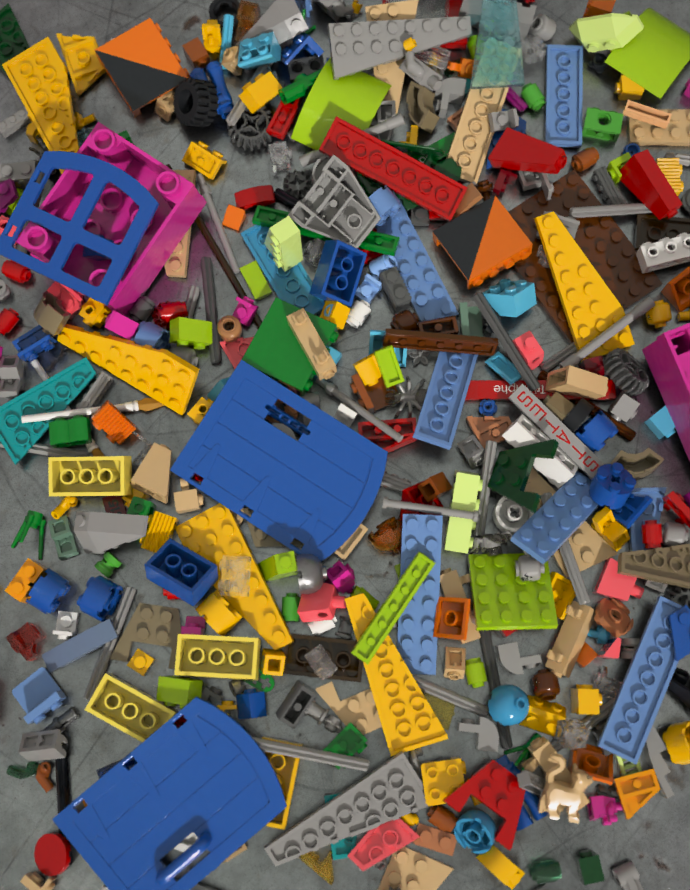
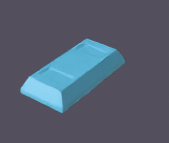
[485,351,522,385]

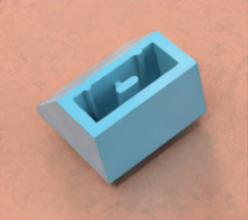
[238,32,281,70]
[483,279,537,317]

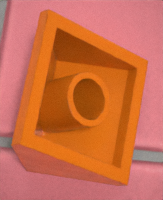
[661,266,690,312]
[433,597,471,641]
[567,740,613,785]

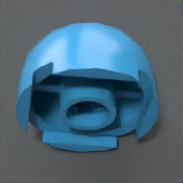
[488,684,530,726]
[454,810,497,854]

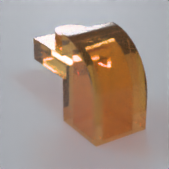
[234,0,260,43]

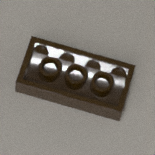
[283,633,363,682]

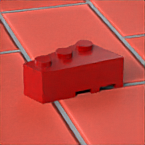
[358,417,417,453]

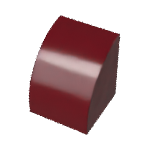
[579,355,604,376]

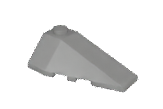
[236,0,309,47]
[74,511,149,554]

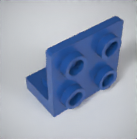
[281,32,324,65]

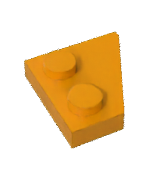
[613,768,660,820]

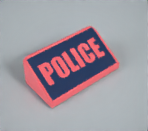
[596,637,621,659]

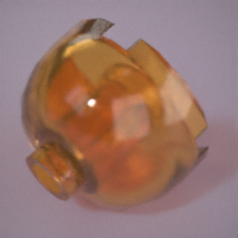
[367,516,402,553]

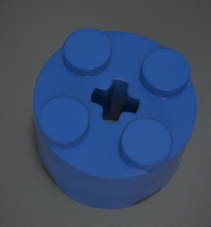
[575,409,619,453]
[589,462,636,510]
[26,568,72,615]
[77,576,123,622]

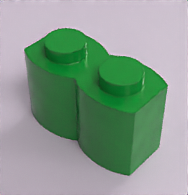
[49,415,92,448]

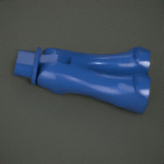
[189,61,234,119]
[495,755,548,831]

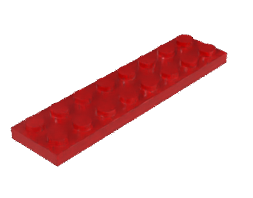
[319,116,468,221]

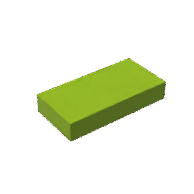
[239,260,272,301]
[373,345,404,388]

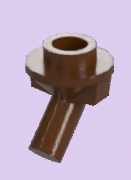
[476,179,493,201]

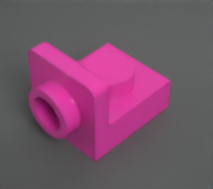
[232,295,259,327]
[181,616,206,635]

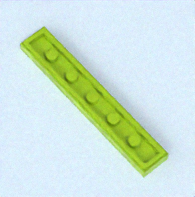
[350,551,435,664]

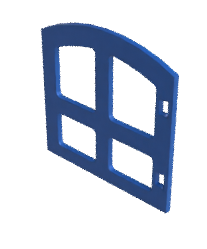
[0,151,159,306]

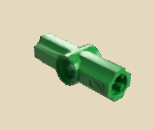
[278,69,322,105]

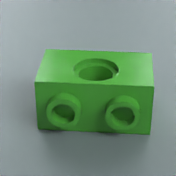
[582,107,624,142]

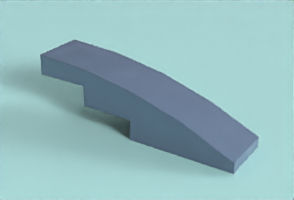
[42,619,119,673]

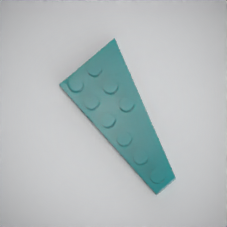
[0,357,96,465]

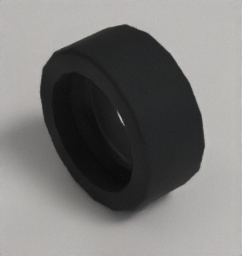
[209,0,243,32]
[562,398,594,433]

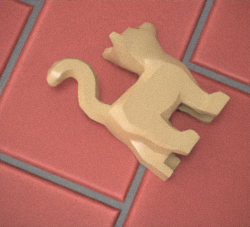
[538,753,593,824]

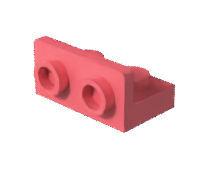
[43,281,85,320]

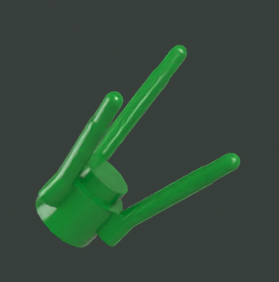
[11,510,46,560]

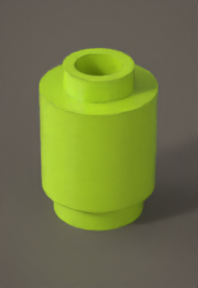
[465,658,487,688]

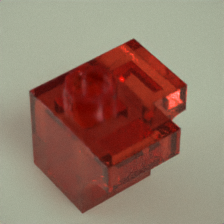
[6,622,45,661]

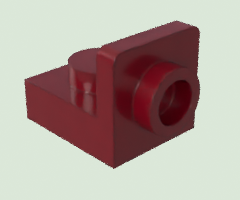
[491,169,518,198]

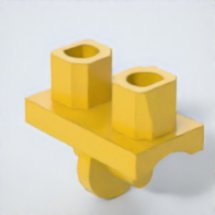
[202,20,222,54]

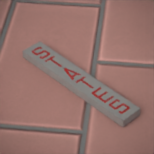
[508,384,605,480]

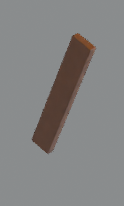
[382,328,498,356]

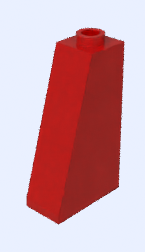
[488,127,567,174]
[620,149,683,220]

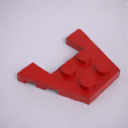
[442,760,526,850]

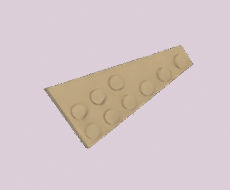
[365,0,419,115]
[377,846,454,890]

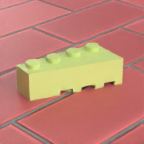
[264,215,303,272]
[444,470,483,554]

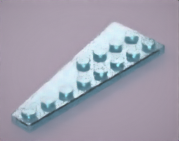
[470,0,525,89]

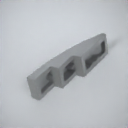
[643,725,675,799]

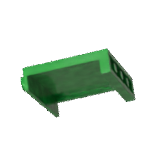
[242,298,339,396]

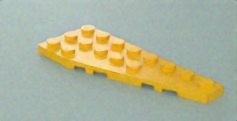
[2,37,79,174]
[534,211,635,362]
[57,324,200,415]
[175,503,294,651]

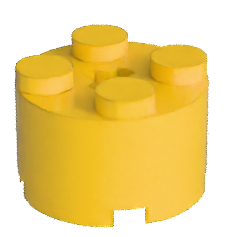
[196,590,242,636]
[663,720,690,765]

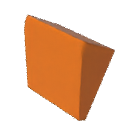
[222,204,246,231]
[576,642,598,668]

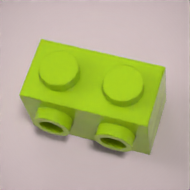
[170,317,212,349]
[156,675,203,708]

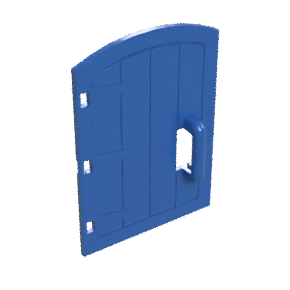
[170,359,388,561]
[52,696,287,890]

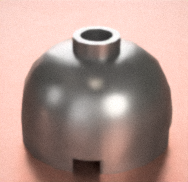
[297,554,327,594]

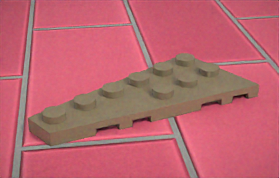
[617,544,690,589]

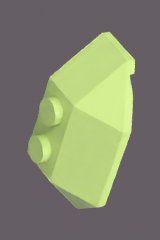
[569,13,644,52]

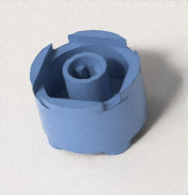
[368,185,401,230]
[131,321,171,351]

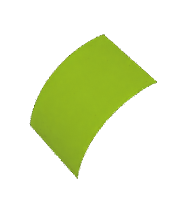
[605,8,690,99]
[291,57,392,150]

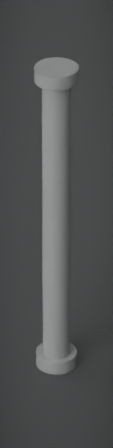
[382,497,479,522]

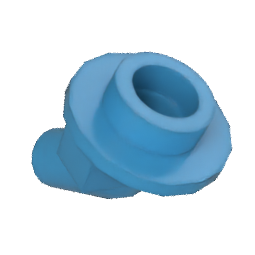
[587,625,611,644]

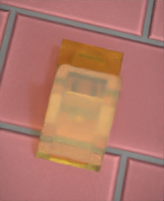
[299,849,334,885]

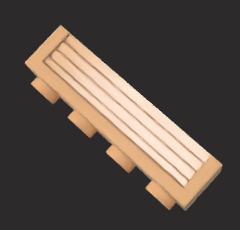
[622,100,672,129]

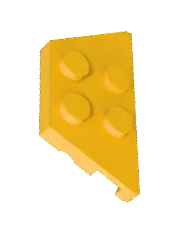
[56,33,106,96]

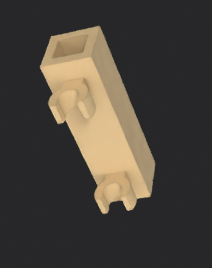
[286,308,337,380]
[440,568,481,645]
[545,600,596,678]
[521,736,590,813]

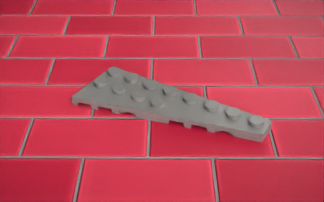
[327,16,472,80]
[264,751,428,866]

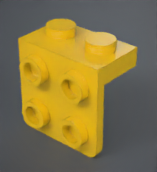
[421,756,466,806]

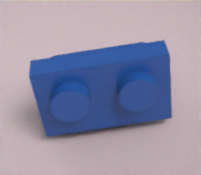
[12,325,58,362]

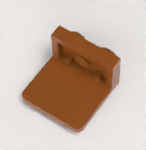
[349,373,399,413]

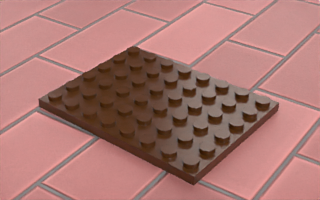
[509,169,662,344]

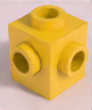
[79,298,112,328]

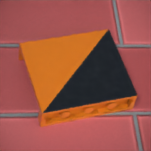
[95,18,190,117]
[433,196,533,289]

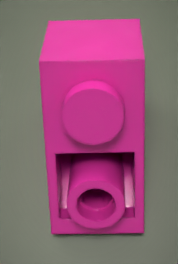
[104,310,140,340]

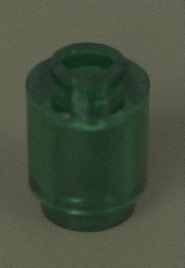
[530,860,562,884]

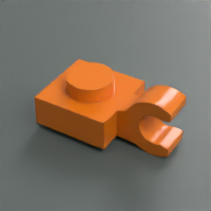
[447,57,479,79]

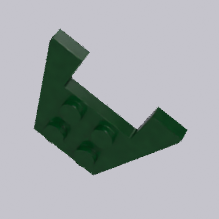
[487,439,559,513]

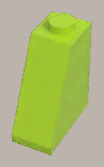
[258,551,298,582]

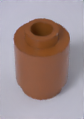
[571,147,599,172]
[426,805,458,833]

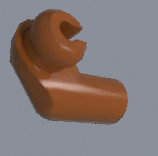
[36,761,55,793]

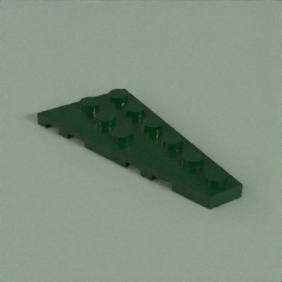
[0,3,30,78]

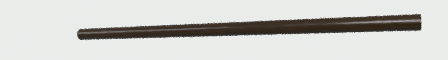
[166,164,262,329]

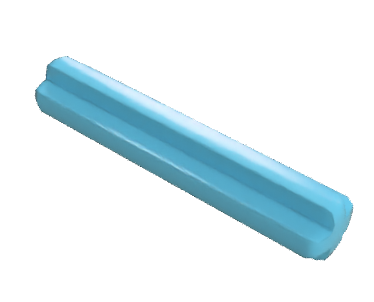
[220,14,234,70]

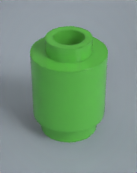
[521,83,546,111]
[282,593,301,622]

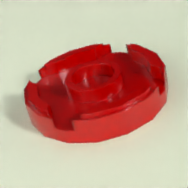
[34,833,71,876]

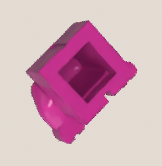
[325,560,355,594]
[587,796,623,826]

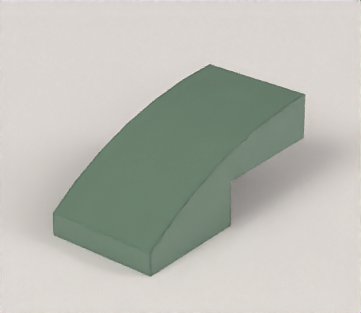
[48,515,79,561]

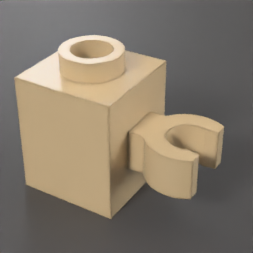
[173,478,204,514]

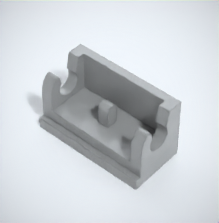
[18,729,67,762]

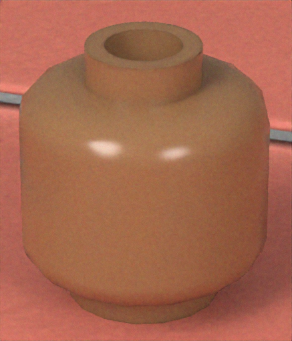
[217,315,243,342]

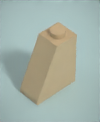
[545,365,608,400]
[131,442,172,504]

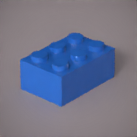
[309,240,367,307]
[144,538,218,607]

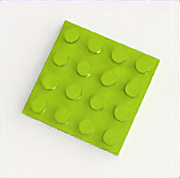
[468,553,558,631]

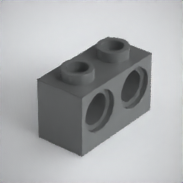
[288,55,324,84]

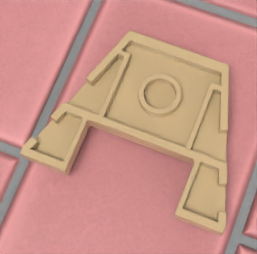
[316,682,382,735]

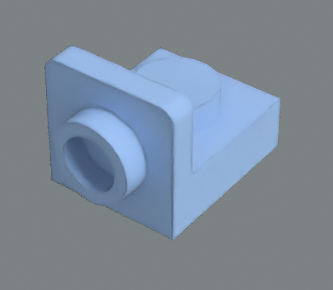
[354,273,382,304]

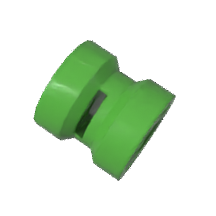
[94,551,122,578]

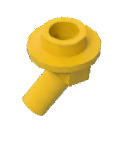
[74,112,97,130]

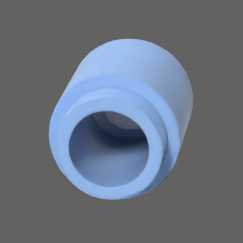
[369,254,397,278]

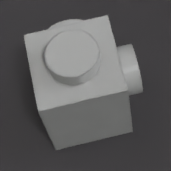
[609,390,640,423]

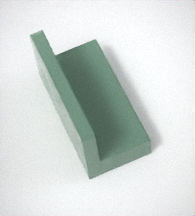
[458,302,483,337]

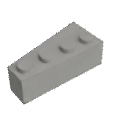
[458,0,537,44]

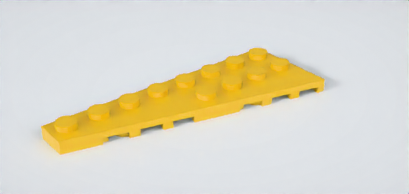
[344,592,448,756]

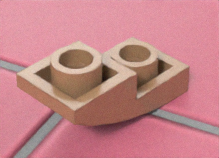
[452,183,483,220]

